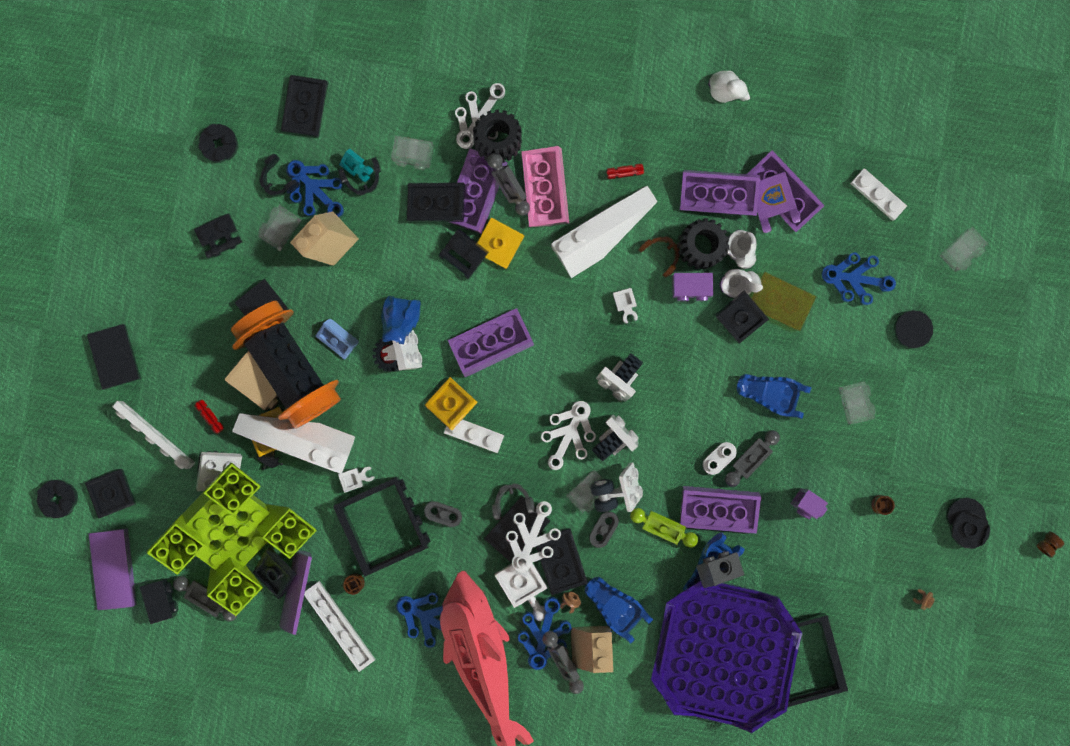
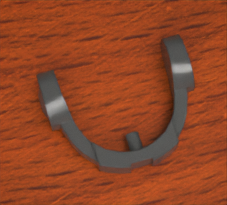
[492,484,535,520]

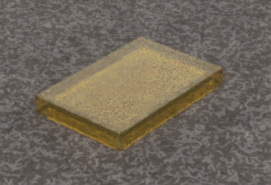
[752,272,817,331]

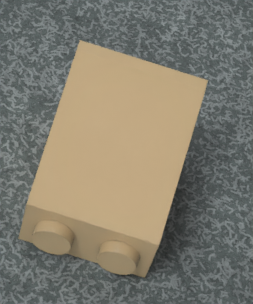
[290,211,359,266]
[224,351,278,410]
[571,626,613,673]

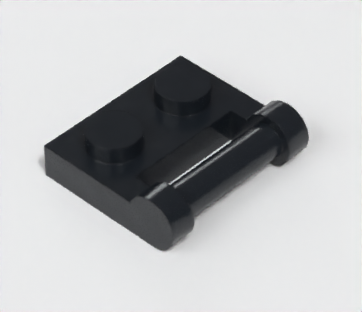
[438,229,489,280]

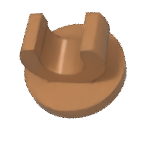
[913,589,935,610]
[560,592,581,613]

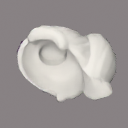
[708,71,750,103]
[726,230,757,269]
[720,269,763,298]

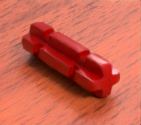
[606,164,644,179]
[194,400,224,434]

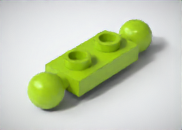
[630,508,698,548]

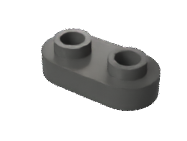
[424,501,462,527]
[589,511,619,548]

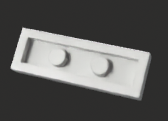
[850,168,907,221]
[444,419,504,453]

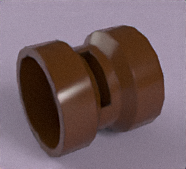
[871,495,895,515]
[1036,531,1065,558]
[343,573,365,595]

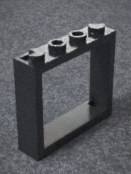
[333,477,431,577]
[788,613,848,707]

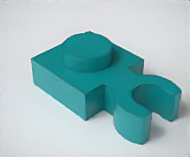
[339,149,374,182]

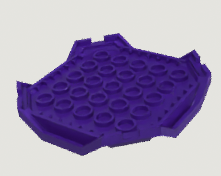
[651,580,802,733]

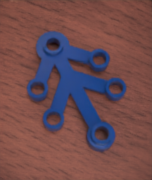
[286,160,344,217]
[822,252,896,305]
[396,592,443,648]
[518,597,572,670]

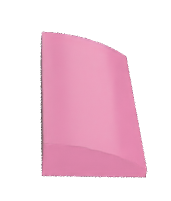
[521,146,569,227]

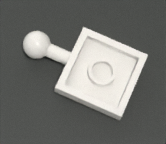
[494,559,547,621]

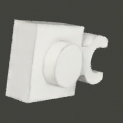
[613,288,638,324]
[338,467,375,493]

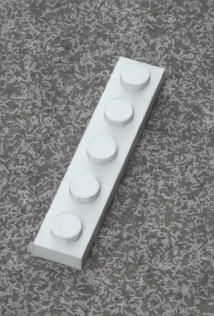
[113,401,195,469]
[304,581,375,672]

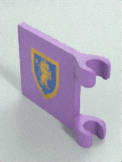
[757,172,801,233]

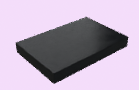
[281,75,328,138]
[407,182,465,222]
[87,324,141,390]
[484,495,551,563]
[536,528,588,595]

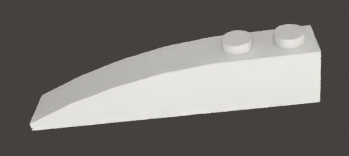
[551,186,658,278]
[232,413,355,474]

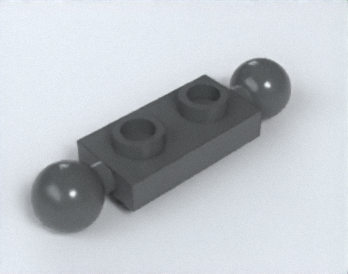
[487,153,530,216]
[725,430,780,487]
[173,576,238,621]
[542,631,584,694]

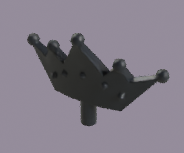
[255,449,283,471]

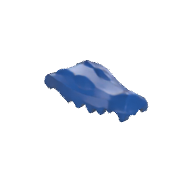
[381,296,421,345]
[737,374,812,419]
[683,532,745,591]
[585,577,653,644]

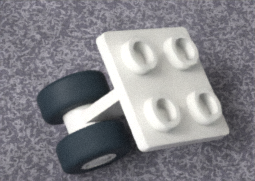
[590,462,643,512]

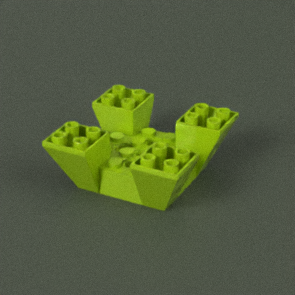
[146,463,317,616]

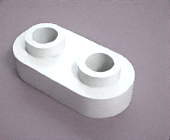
[702,442,736,475]

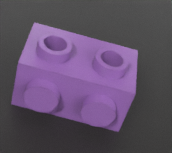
[672,273,713,301]
[790,488,828,520]

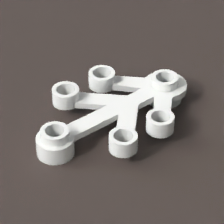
[455,83,505,149]
[541,401,596,470]
[506,501,561,573]

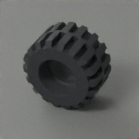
[473,110,522,163]
[677,218,730,270]

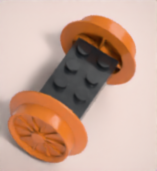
[231,301,341,429]

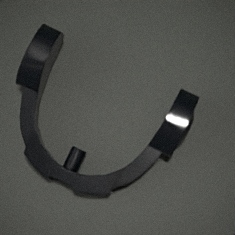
[259,154,300,196]
[338,157,381,195]

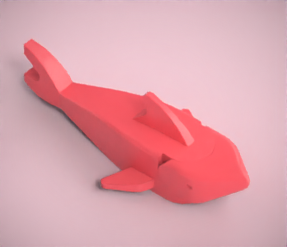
[440,571,534,746]

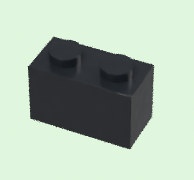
[140,578,178,624]

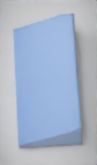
[315,319,359,360]

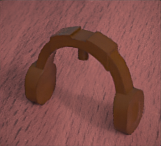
[638,236,680,278]

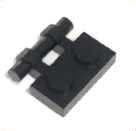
[194,213,243,259]

